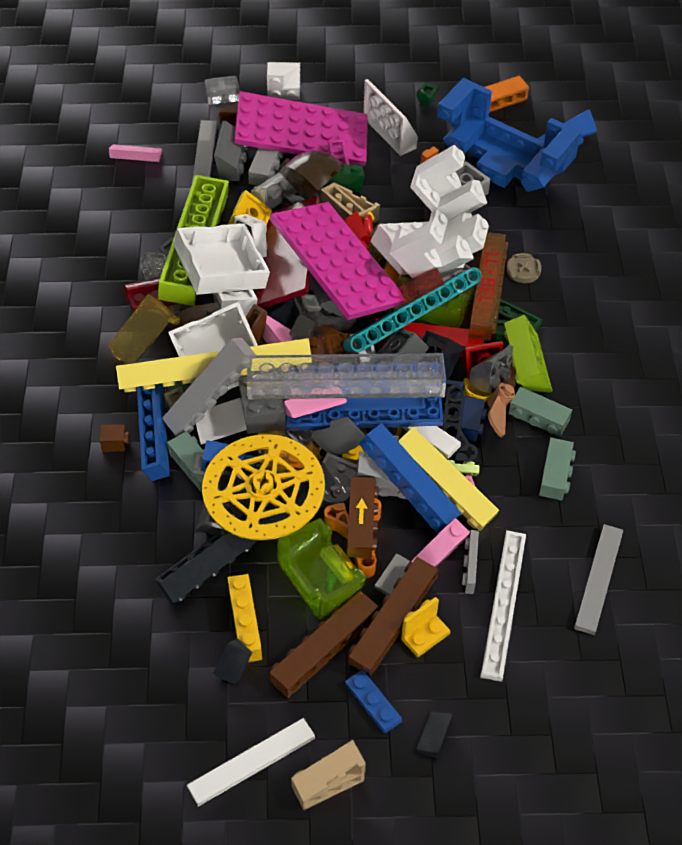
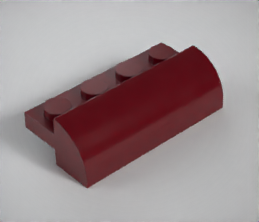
[122,278,203,313]

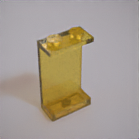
[108,294,181,365]

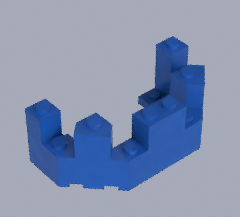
[437,78,581,192]

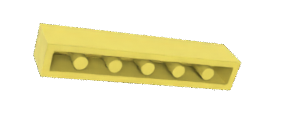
[398,427,499,531]

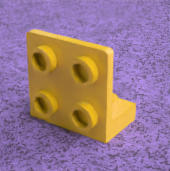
[401,597,450,658]

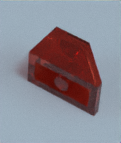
[398,268,445,304]

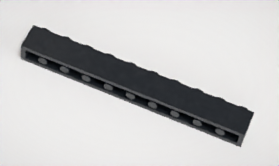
[154,462,336,603]

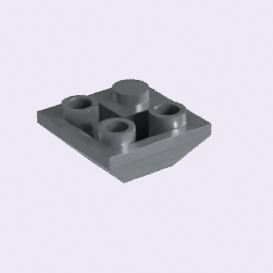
[469,345,513,393]

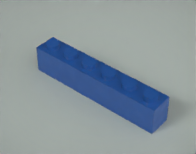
[137,383,170,481]
[358,423,461,534]

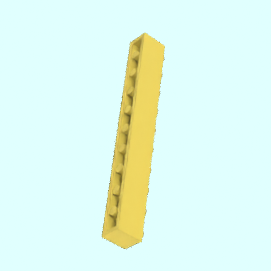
[116,338,312,392]

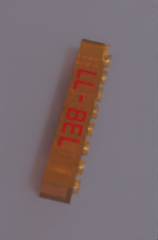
[469,232,508,341]

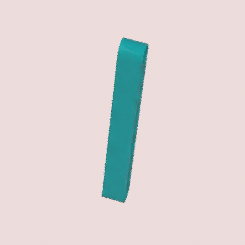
[343,268,481,354]

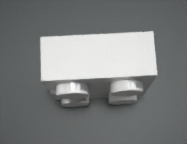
[234,214,267,257]

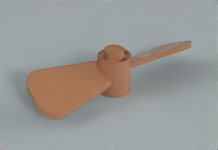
[487,366,517,437]

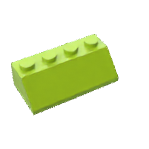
[504,315,552,393]

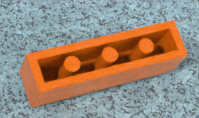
[485,76,529,112]

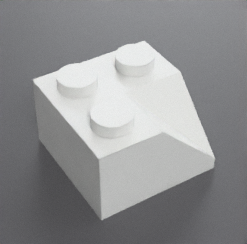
[267,62,300,101]

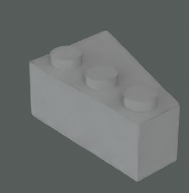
[355,451,406,499]

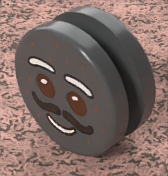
[321,473,351,509]

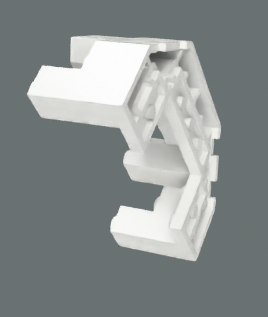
[390,145,489,279]

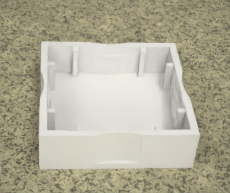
[174,224,270,294]
[168,302,268,390]

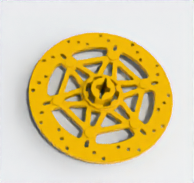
[202,434,325,540]

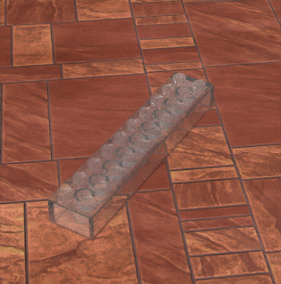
[247,353,446,399]

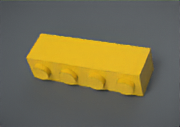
[228,574,262,662]

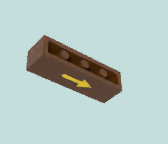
[347,477,379,558]

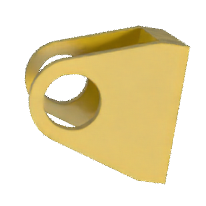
[228,190,272,225]

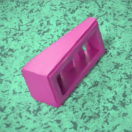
[327,138,350,165]

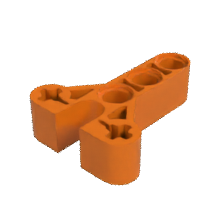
[324,498,381,578]

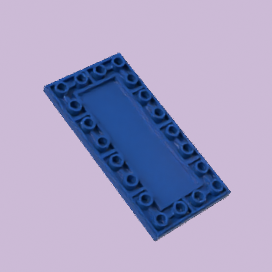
[286,361,443,431]

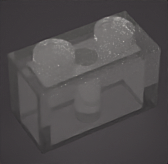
[205,76,240,105]

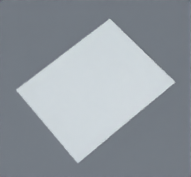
[196,398,247,444]

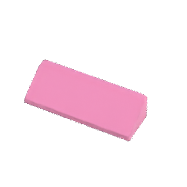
[109,145,162,162]
[284,386,347,418]

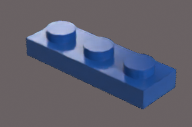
[345,670,402,734]

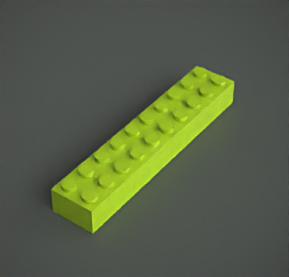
[158,175,229,306]

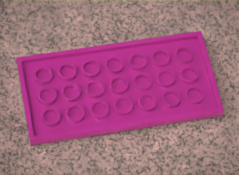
[234,91,368,166]
[269,202,407,320]

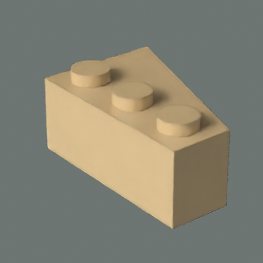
[320,183,380,222]
[291,740,366,810]

